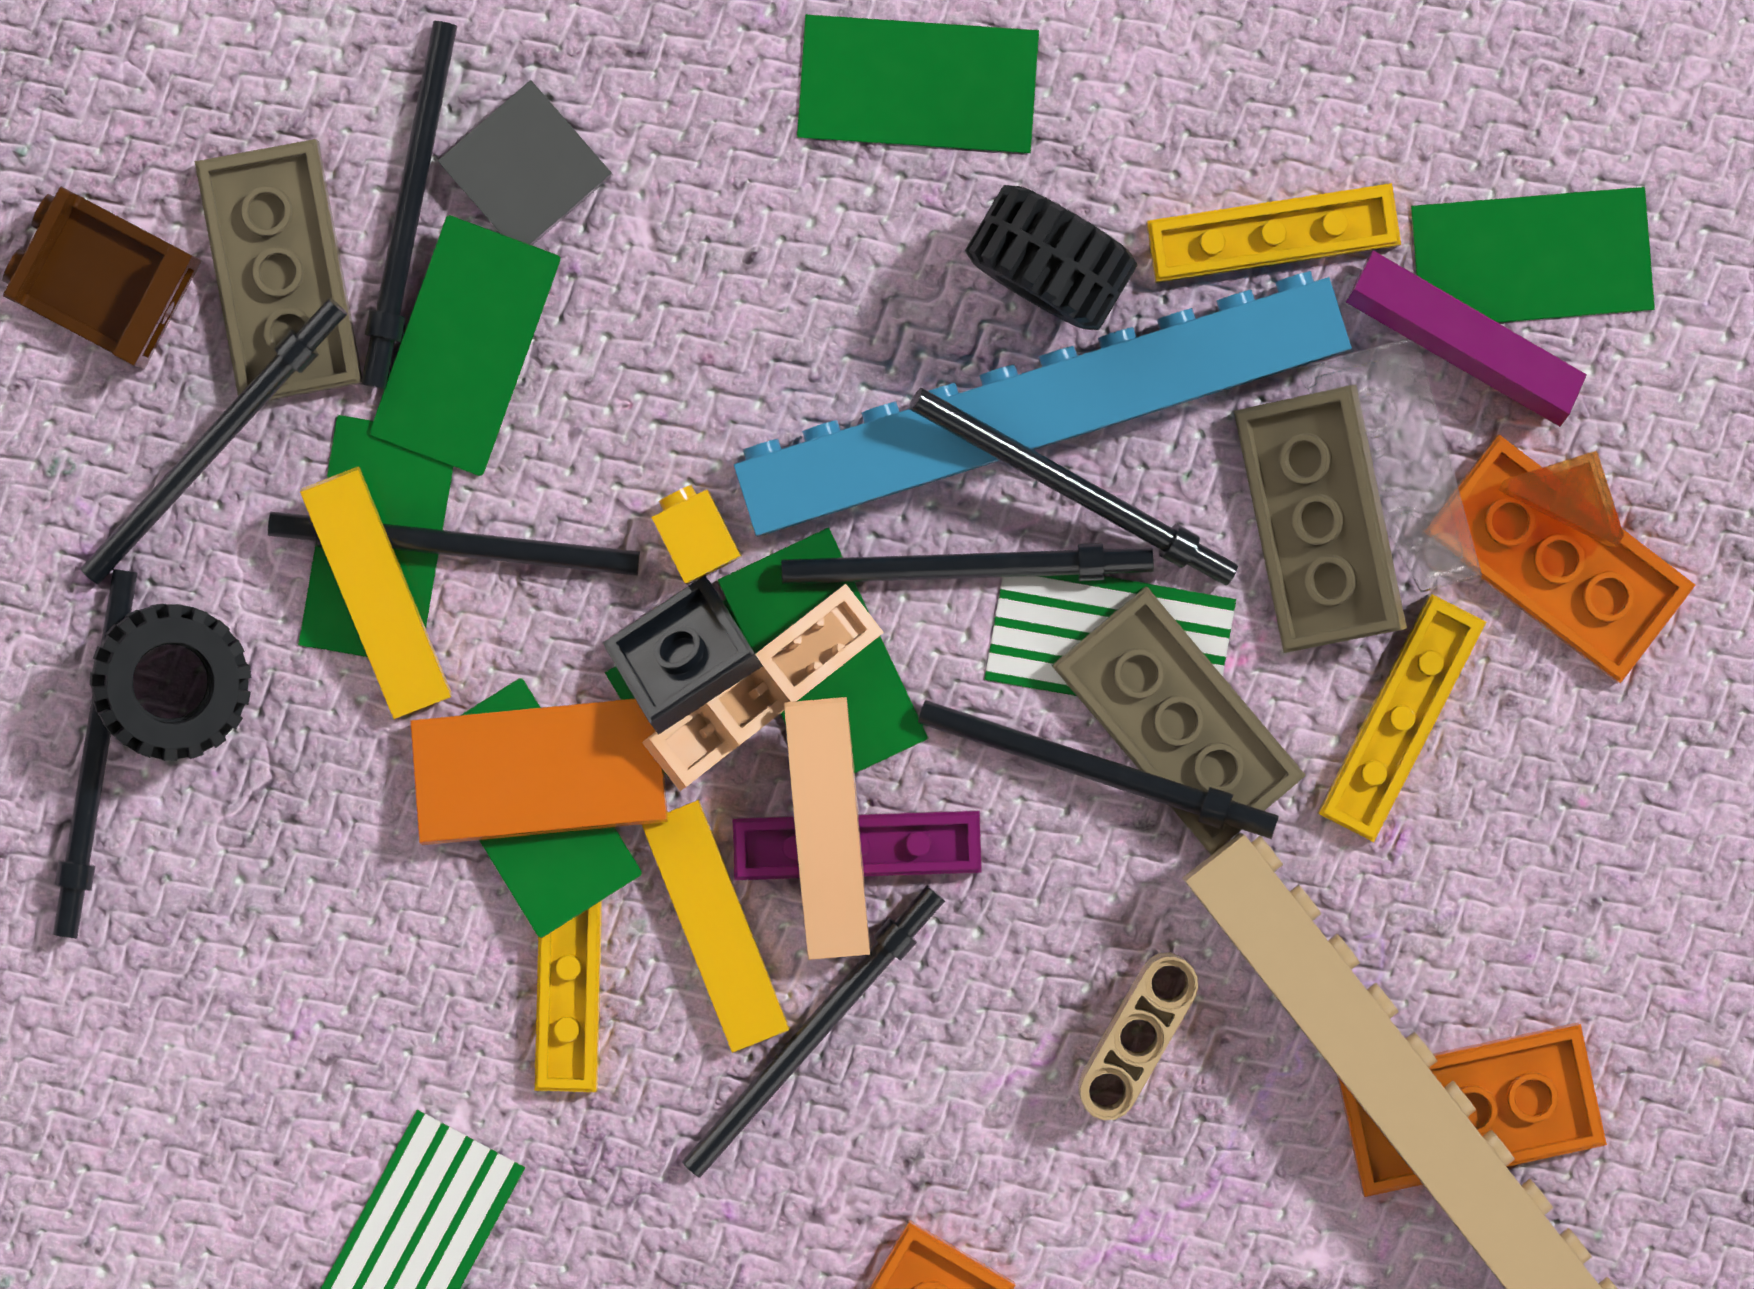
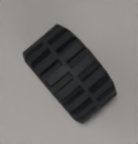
[965,185,1138,330]
[89,603,251,761]

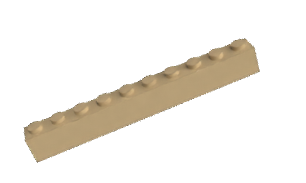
[1182,832,1617,1289]

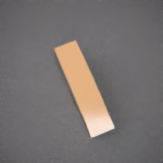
[642,584,884,791]
[784,697,870,960]

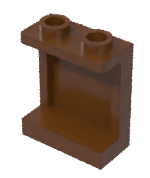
[2,186,202,369]

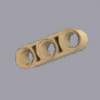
[1078,952,1198,1120]

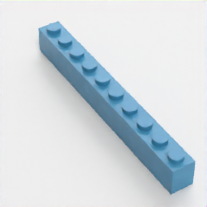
[734,271,1352,537]

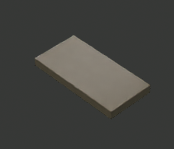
[194,139,362,401]
[1234,385,1407,653]
[1051,586,1306,855]

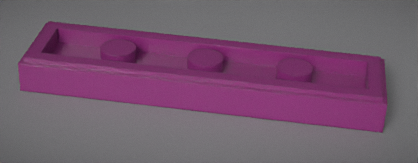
[1346,250,1587,427]
[732,810,982,881]

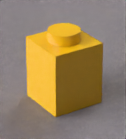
[651,485,742,585]

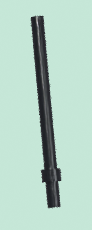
[361,21,458,389]
[80,298,347,585]
[909,388,1238,586]
[268,511,640,576]
[781,543,1154,584]
[53,569,138,938]
[918,700,1279,839]
[682,885,945,1178]

